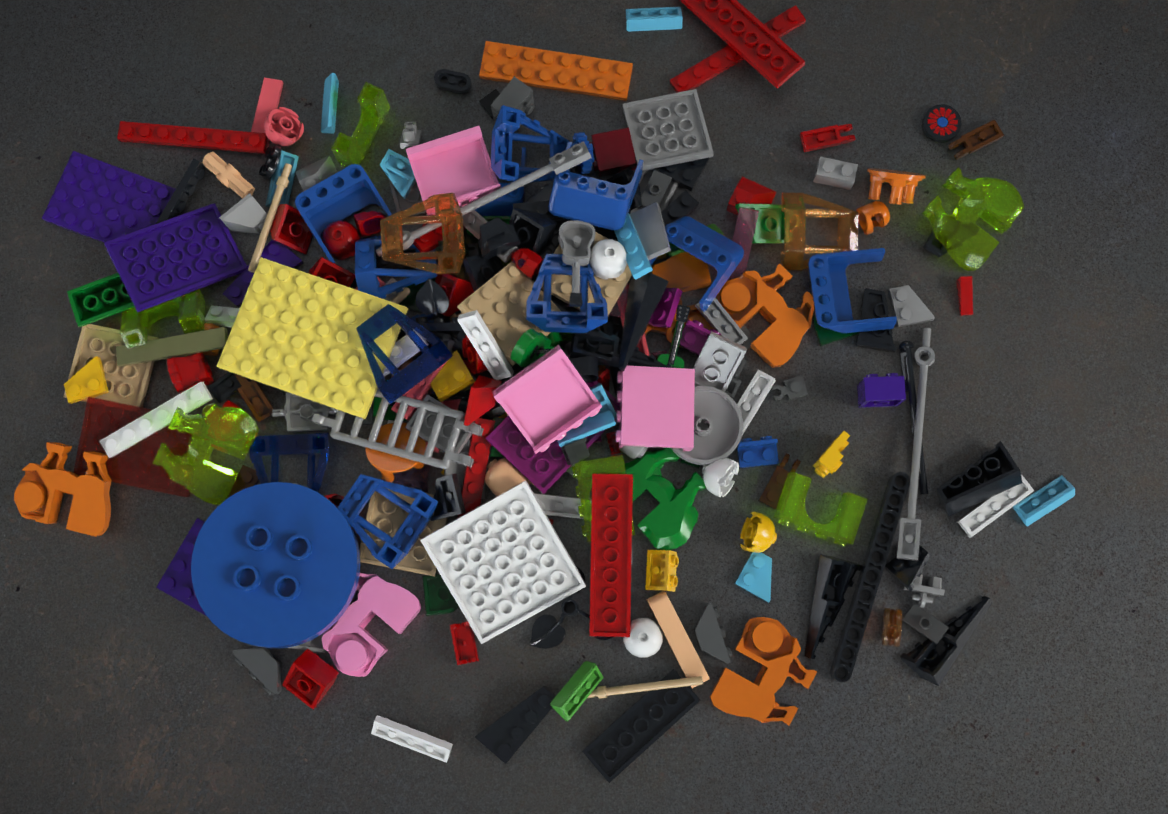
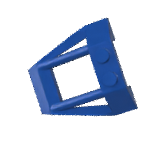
[491,105,570,183]
[355,235,437,299]
[526,254,608,333]
[337,474,438,569]

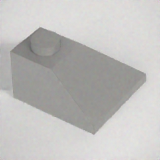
[295,155,337,191]
[219,193,267,234]

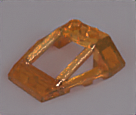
[781,192,859,270]
[380,193,465,274]

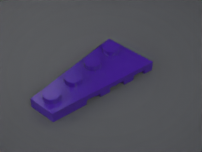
[223,240,304,308]

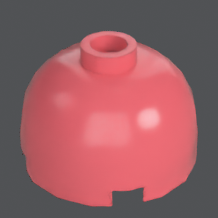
[264,107,304,147]

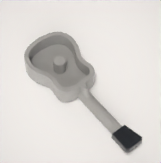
[558,220,596,307]

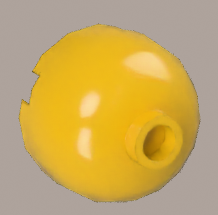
[740,512,777,553]

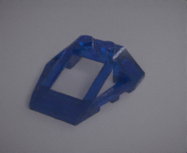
[356,304,453,404]
[249,433,330,493]

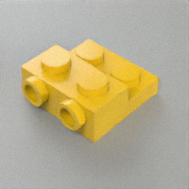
[813,431,850,478]

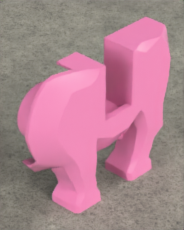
[322,573,421,677]

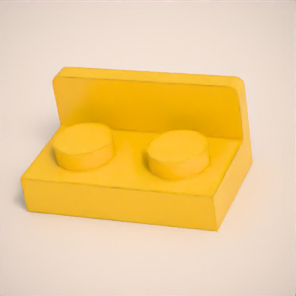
[645,550,679,592]

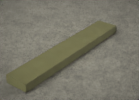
[116,327,228,367]

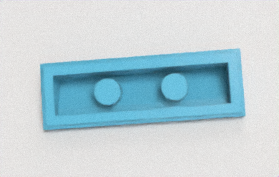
[626,7,683,32]
[321,73,339,134]
[265,150,299,207]
[558,410,616,447]
[1013,475,1075,526]

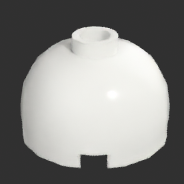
[589,239,627,280]
[702,458,739,498]
[623,618,663,658]

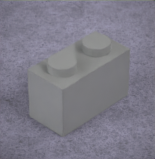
[813,157,858,190]

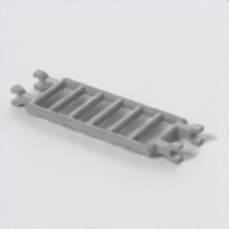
[312,389,484,469]

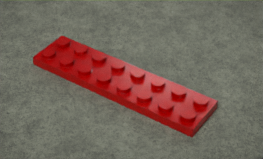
[679,0,805,89]
[589,473,633,637]

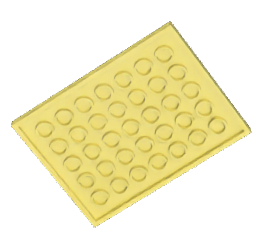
[216,257,408,420]

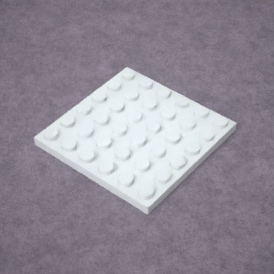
[420,480,586,644]

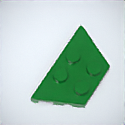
[735,203,803,244]

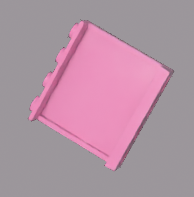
[406,126,501,218]
[492,345,602,454]
[616,366,695,451]

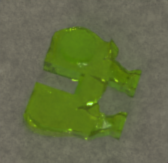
[921,167,1024,271]
[153,403,259,505]

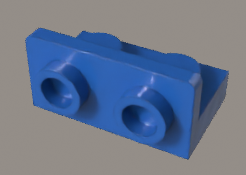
[736,436,779,469]

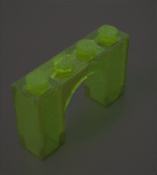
[331,82,390,167]
[120,289,206,349]
[572,454,635,542]
[773,472,868,547]

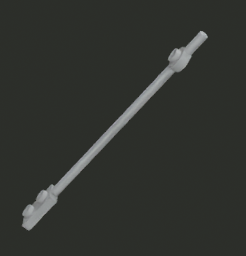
[376,141,592,257]
[897,328,935,561]

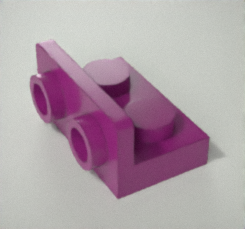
[649,288,683,328]
[679,320,721,356]

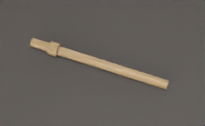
[248,163,292,273]
[588,676,703,699]

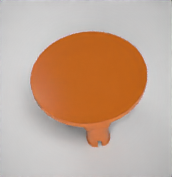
[867,168,926,205]
[365,423,426,483]

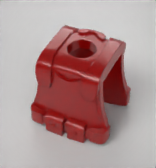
[167,352,214,394]

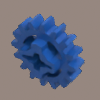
[572,132,594,175]

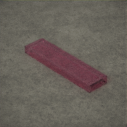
[727,207,759,281]

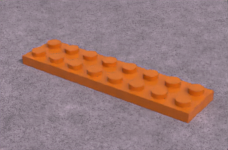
[479,41,633,101]

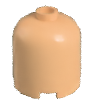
[485,458,533,497]

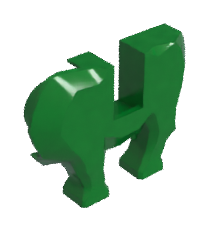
[609,448,706,550]

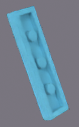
[614,213,653,280]

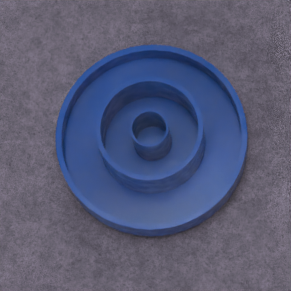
[191,482,361,649]

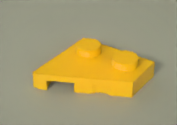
[430,350,475,402]
[64,356,109,404]

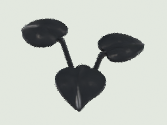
[403,279,468,361]
[530,565,614,649]

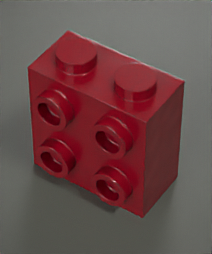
[589,127,637,177]

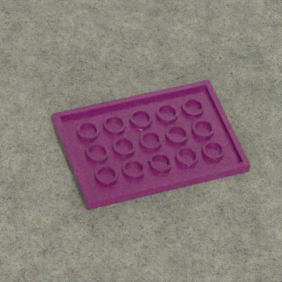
[486,354,620,495]

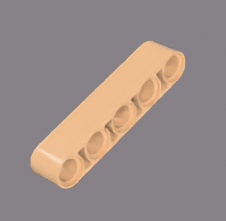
[646,591,710,689]

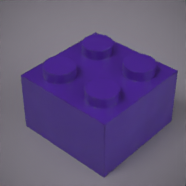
[857,373,906,408]

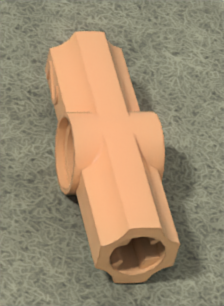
[202,151,255,199]

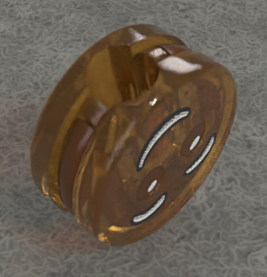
[881,608,902,647]

